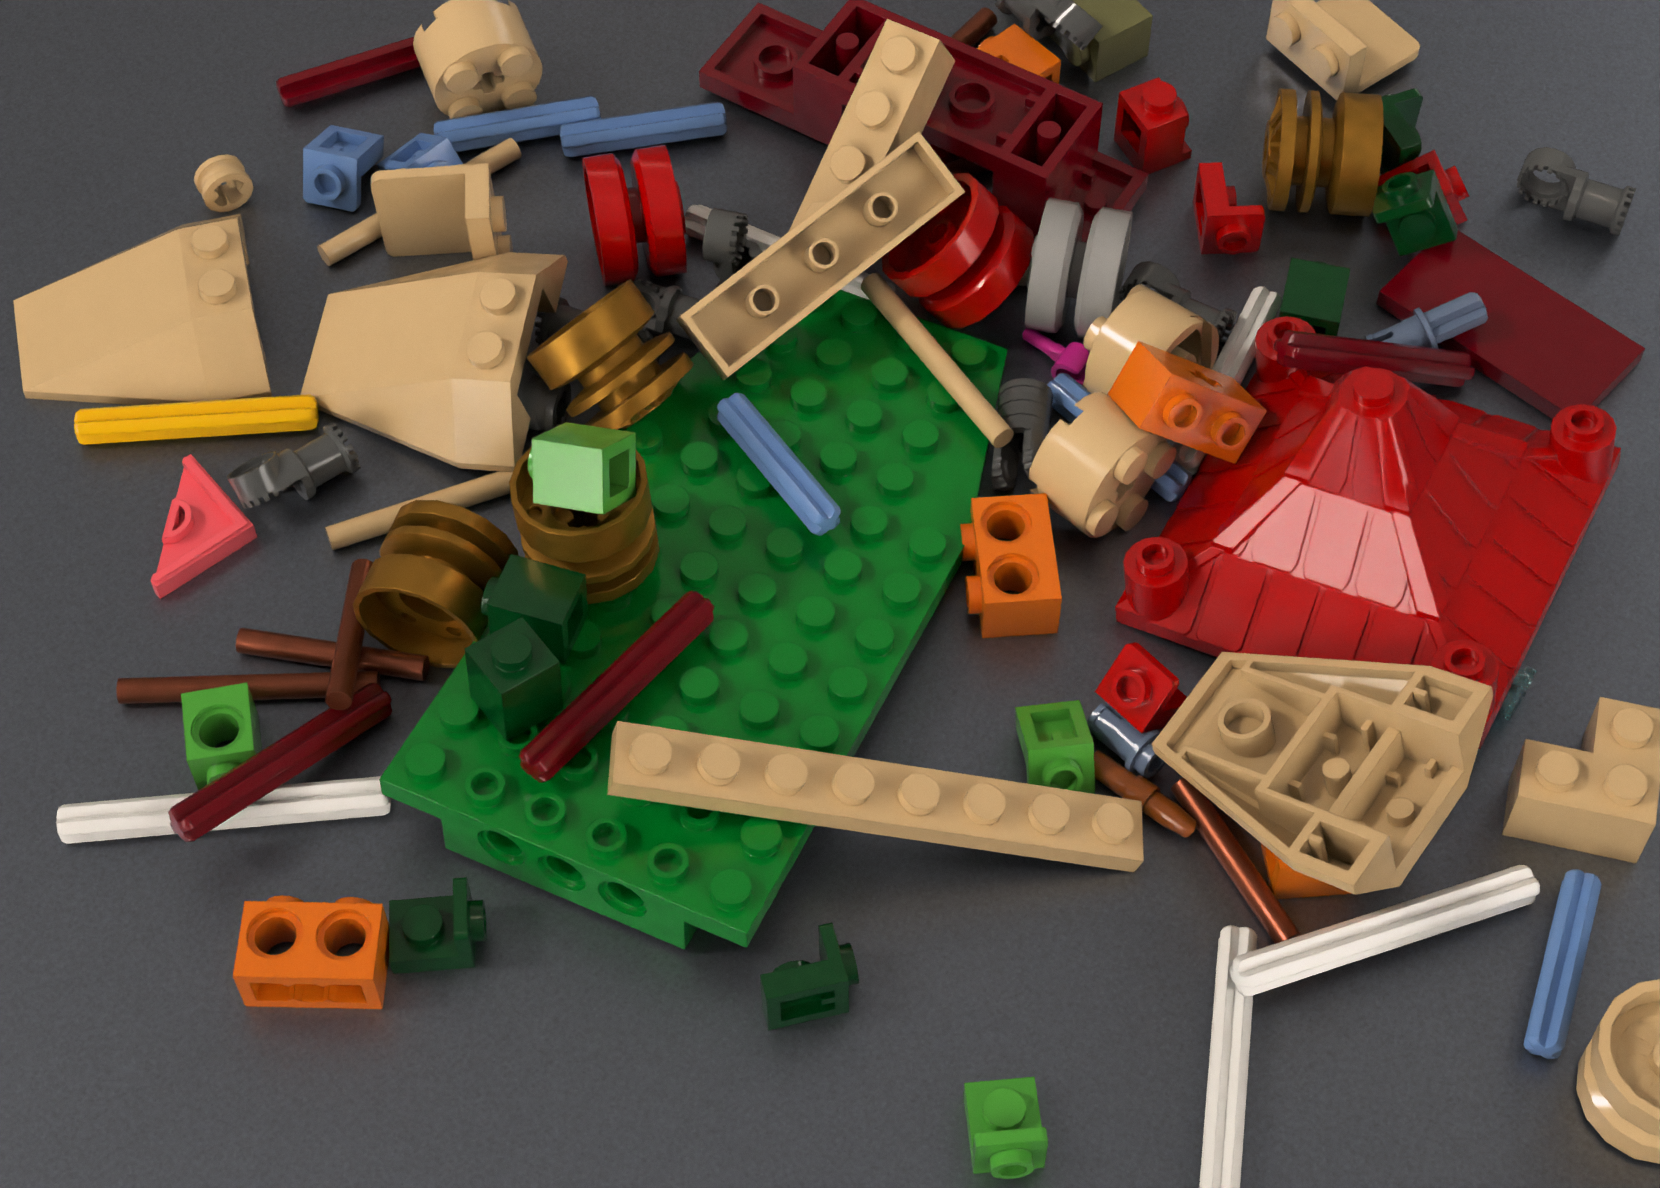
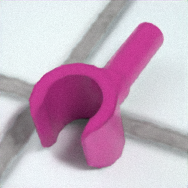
[1022,328,1089,385]

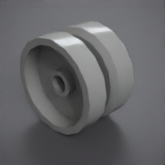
[1025,198,1133,339]

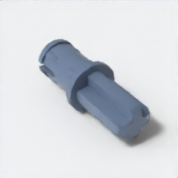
[1365,292,1488,349]

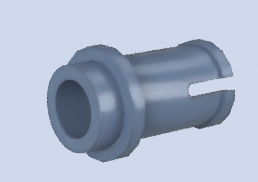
[1087,702,1166,778]

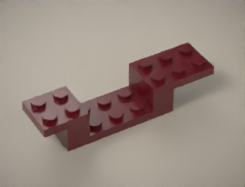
[699,0,1149,242]

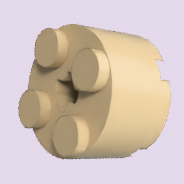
[413,0,542,119]
[1083,284,1219,396]
[1029,392,1177,538]

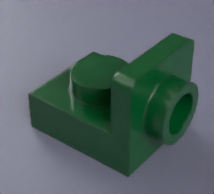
[1380,88,1423,175]
[1373,169,1458,256]
[389,877,487,974]
[760,922,859,1031]

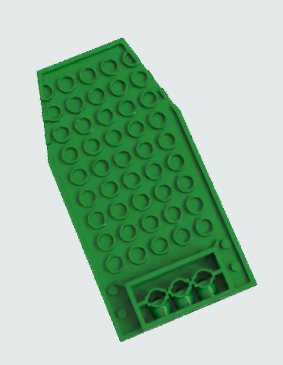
[379,289,1008,950]

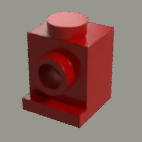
[1114,77,1192,174]

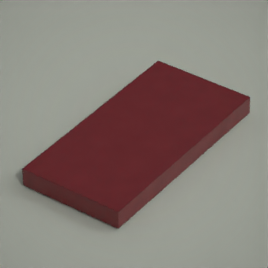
[1376,230,1645,419]

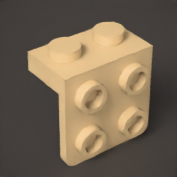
[1266,0,1420,100]
[371,163,513,260]

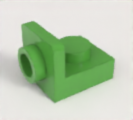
[1015,700,1095,794]
[963,1077,1048,1179]

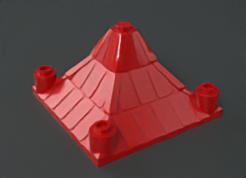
[1115,316,1621,749]

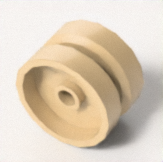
[1576,979,1660,1164]

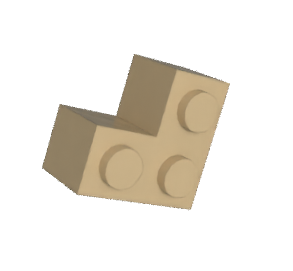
[1502,697,1660,863]

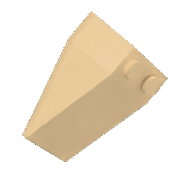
[13,214,272,405]
[300,252,568,472]
[1152,652,1493,895]

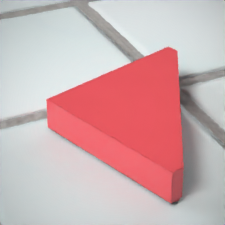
[151,454,257,599]

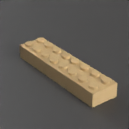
[676,131,965,380]

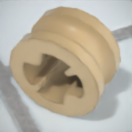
[194,154,254,213]

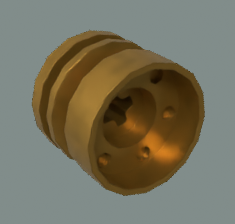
[1262,88,1384,217]
[527,280,694,430]
[509,447,660,605]
[352,500,519,668]

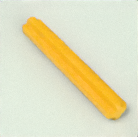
[74,394,319,445]

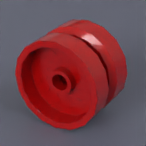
[582,145,687,286]
[882,173,1034,329]

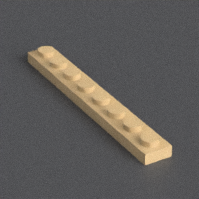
[607,721,1144,872]

